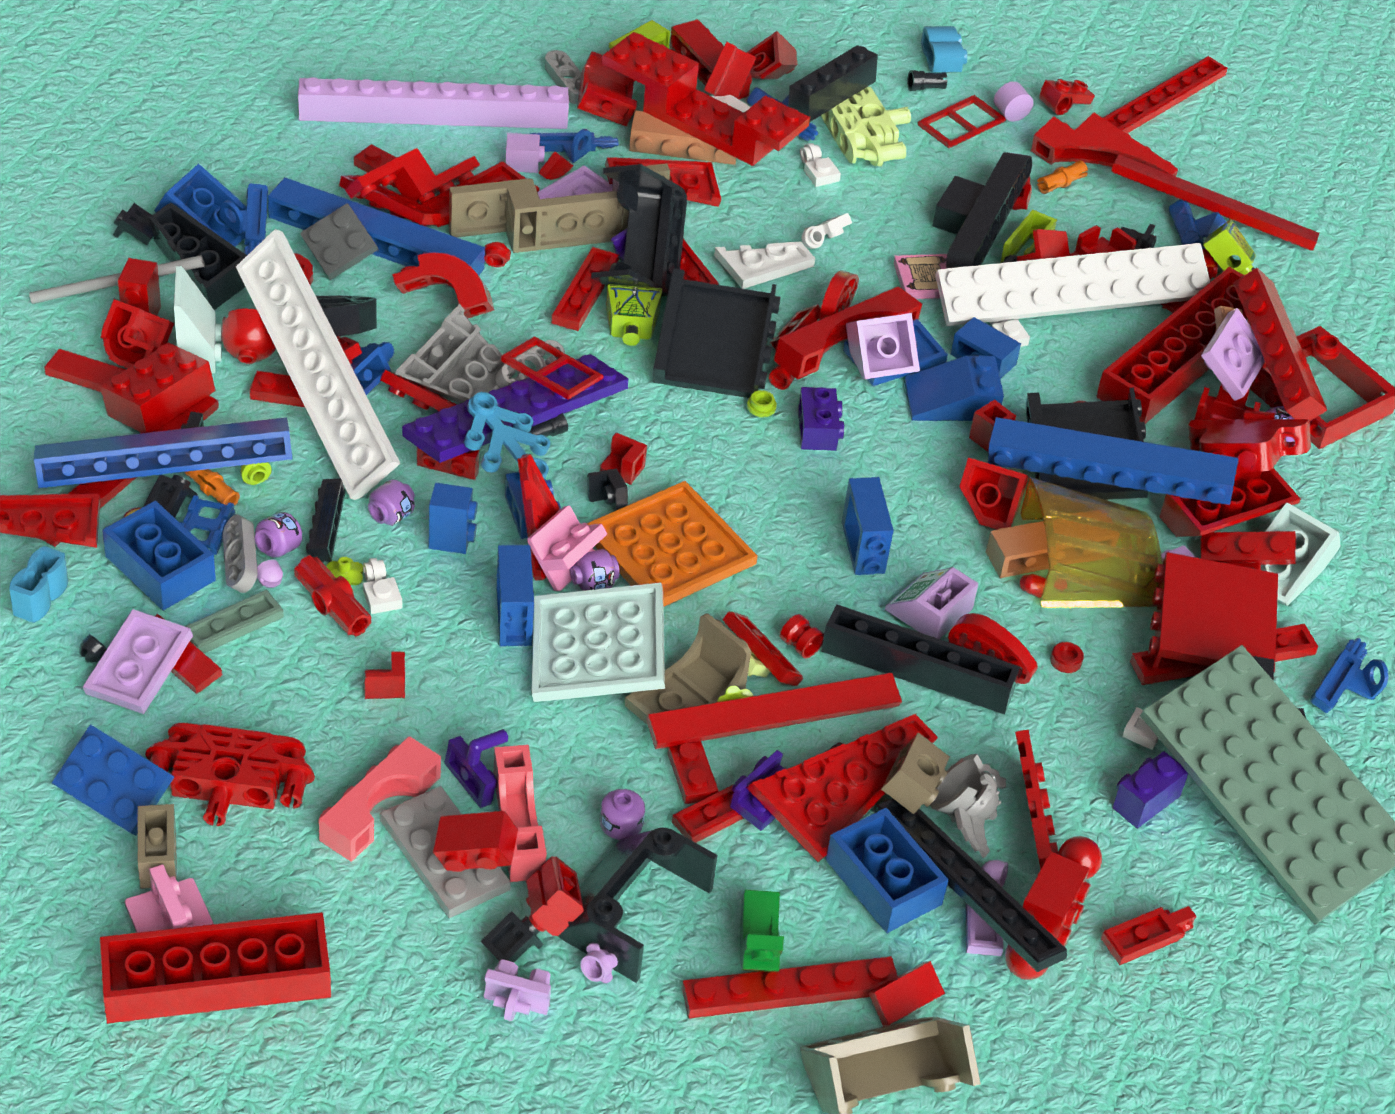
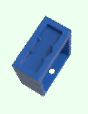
[842,477,894,575]
[496,545,534,646]

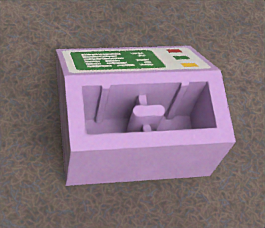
[885,567,979,639]

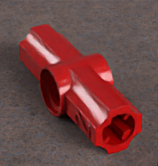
[294,555,371,637]

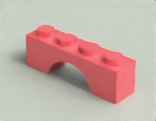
[318,736,441,862]
[493,745,547,882]

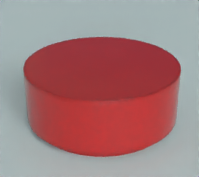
[1050,642,1084,673]

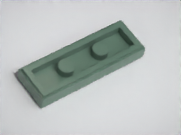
[185,590,284,653]

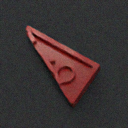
[518,454,560,581]

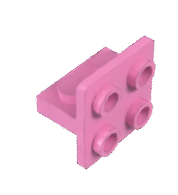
[527,506,607,591]
[125,865,214,933]

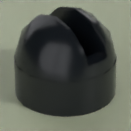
[79,633,107,663]

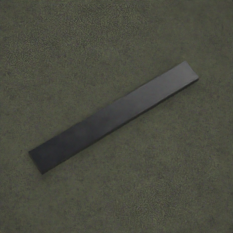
[876,799,1067,972]

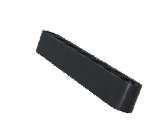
[946,152,1032,269]

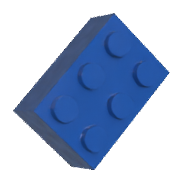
[102,500,216,611]
[826,808,948,933]

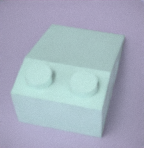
[174,266,222,374]
[1261,502,1341,606]

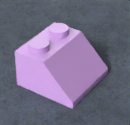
[846,313,920,379]

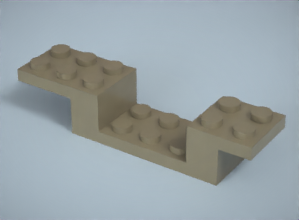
[449,164,670,253]

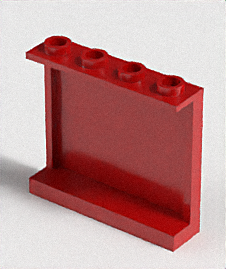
[1148,552,1278,672]

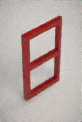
[918,95,1006,148]
[501,336,604,400]

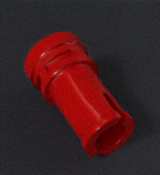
[769,365,795,390]

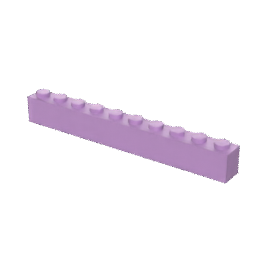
[298,77,569,129]

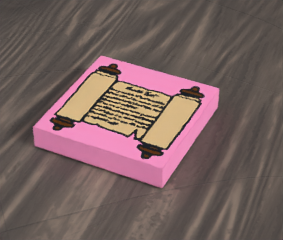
[894,254,947,299]

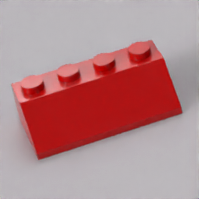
[1159,468,1301,537]

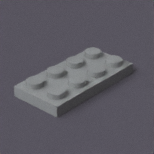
[380,786,511,918]

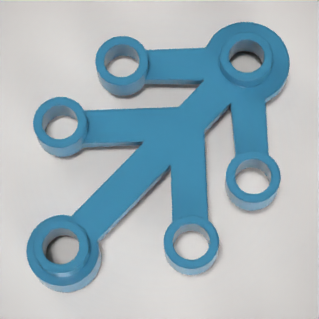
[464,392,551,480]

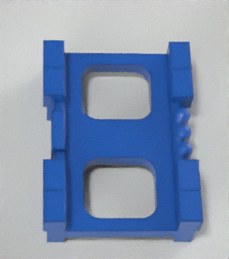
[180,495,236,555]

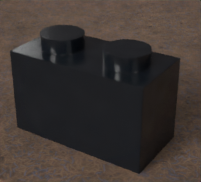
[932,176,985,235]

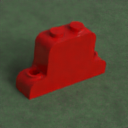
[1188,419,1311,472]

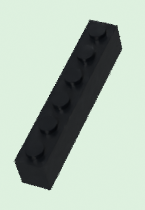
[821,604,1020,715]

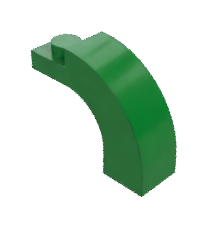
[740,890,784,972]

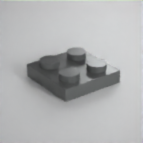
[300,203,379,280]

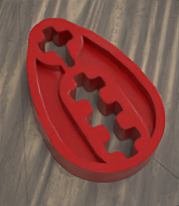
[819,270,859,320]
[948,613,1038,684]

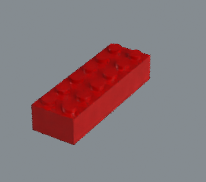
[100,912,331,1024]

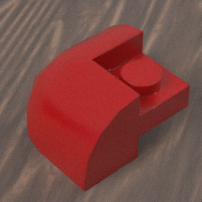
[100,299,175,368]

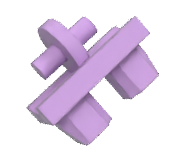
[484,959,551,1021]

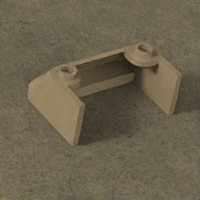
[800,1017,981,1114]

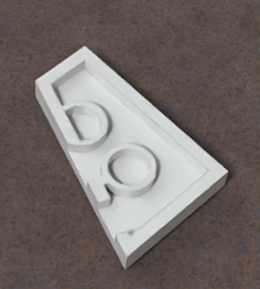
[714,242,815,289]

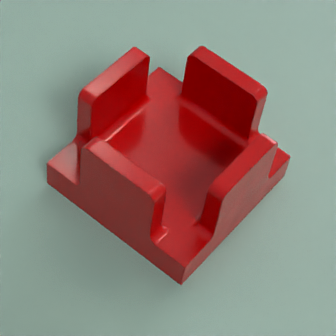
[1070,225,1136,256]
[1188,385,1261,439]

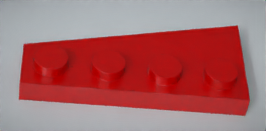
[605,157,721,207]
[422,161,539,227]
[0,494,100,548]
[1015,729,1058,869]

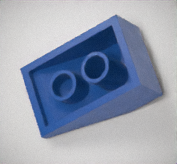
[154,163,246,247]
[904,355,1004,421]

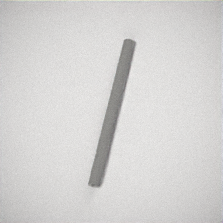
[29,255,204,304]

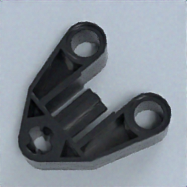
[316,295,377,336]

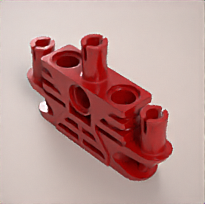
[145,723,315,826]

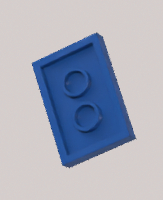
[843,319,948,386]
[52,724,175,836]

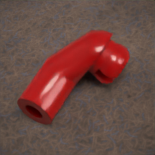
[1019,573,1067,599]

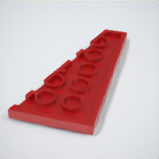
[746,714,938,862]

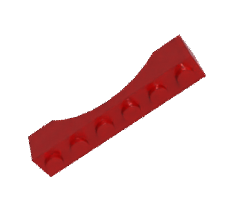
[774,286,923,379]

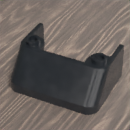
[591,164,687,297]
[558,827,718,983]

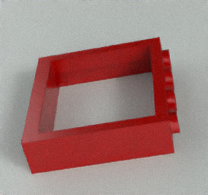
[1249,326,1395,449]

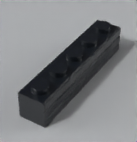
[306,478,345,562]

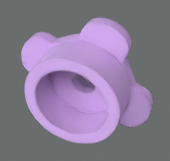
[581,943,618,983]

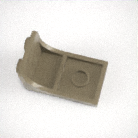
[625,613,751,724]

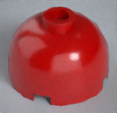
[221,308,276,364]

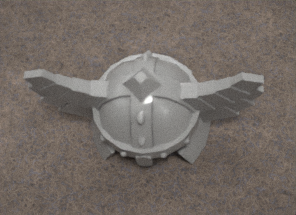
[930,754,1006,858]

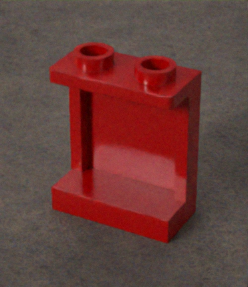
[577,51,637,126]

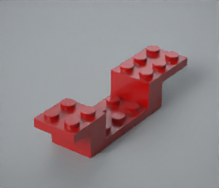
[602,32,810,166]

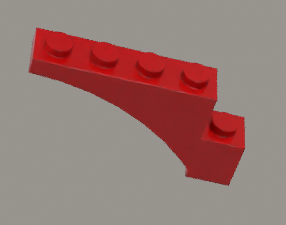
[1031,112,1178,176]

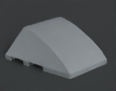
[395,304,515,403]

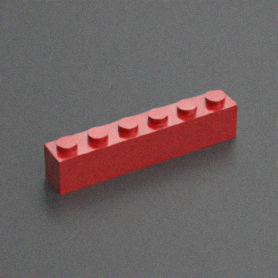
[1233,267,1327,421]

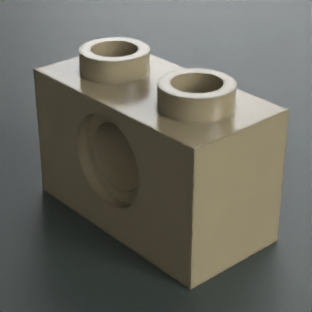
[881,733,950,814]
[138,804,177,889]

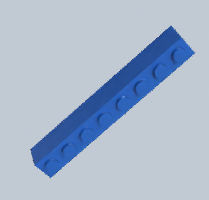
[268,177,485,275]
[34,417,292,488]
[988,417,1238,505]

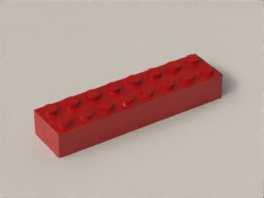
[1096,267,1250,424]

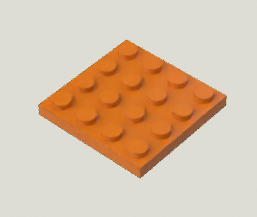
[587,481,758,607]

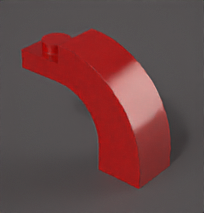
[393,253,494,319]

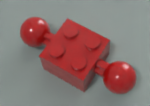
[1005,836,1102,980]

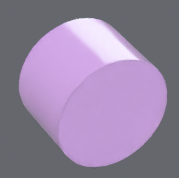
[994,82,1033,122]

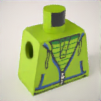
[1203,219,1256,275]
[606,284,662,346]

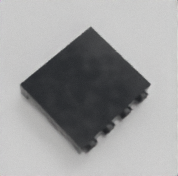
[653,268,781,398]
[1026,387,1148,503]

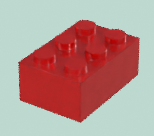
[100,342,216,433]

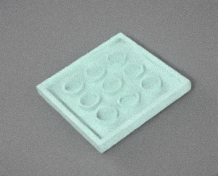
[532,583,665,702]

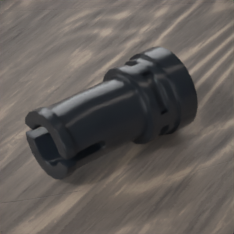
[907,70,947,91]
[529,413,568,437]

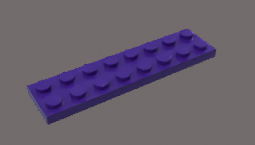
[402,354,629,463]

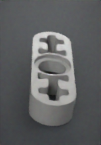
[545,50,581,105]
[495,340,565,388]
[223,514,258,593]

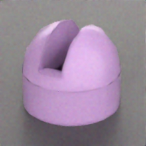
[257,560,283,588]
[982,860,1008,888]

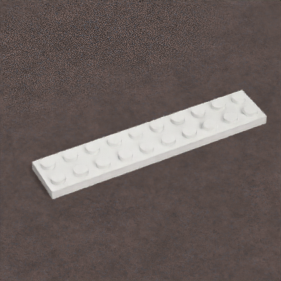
[236,229,401,500]
[935,243,1210,326]

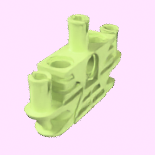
[821,87,911,167]

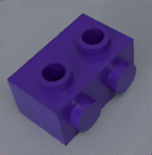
[798,387,844,451]
[1113,751,1188,829]

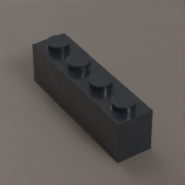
[788,45,878,123]

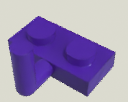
[444,729,508,808]

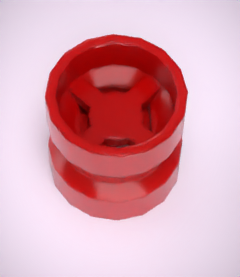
[780,614,824,659]

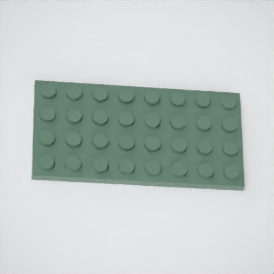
[1140,645,1395,925]

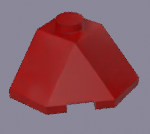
[746,31,798,79]
[959,457,1029,530]

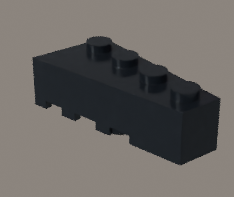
[149,202,247,310]

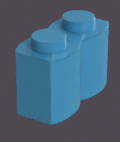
[921,26,967,72]
[9,546,68,623]

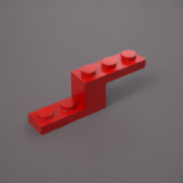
[345,148,480,204]

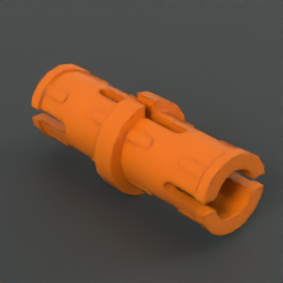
[1037,161,1088,194]
[185,469,240,506]

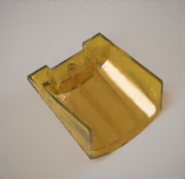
[1020,477,1162,608]

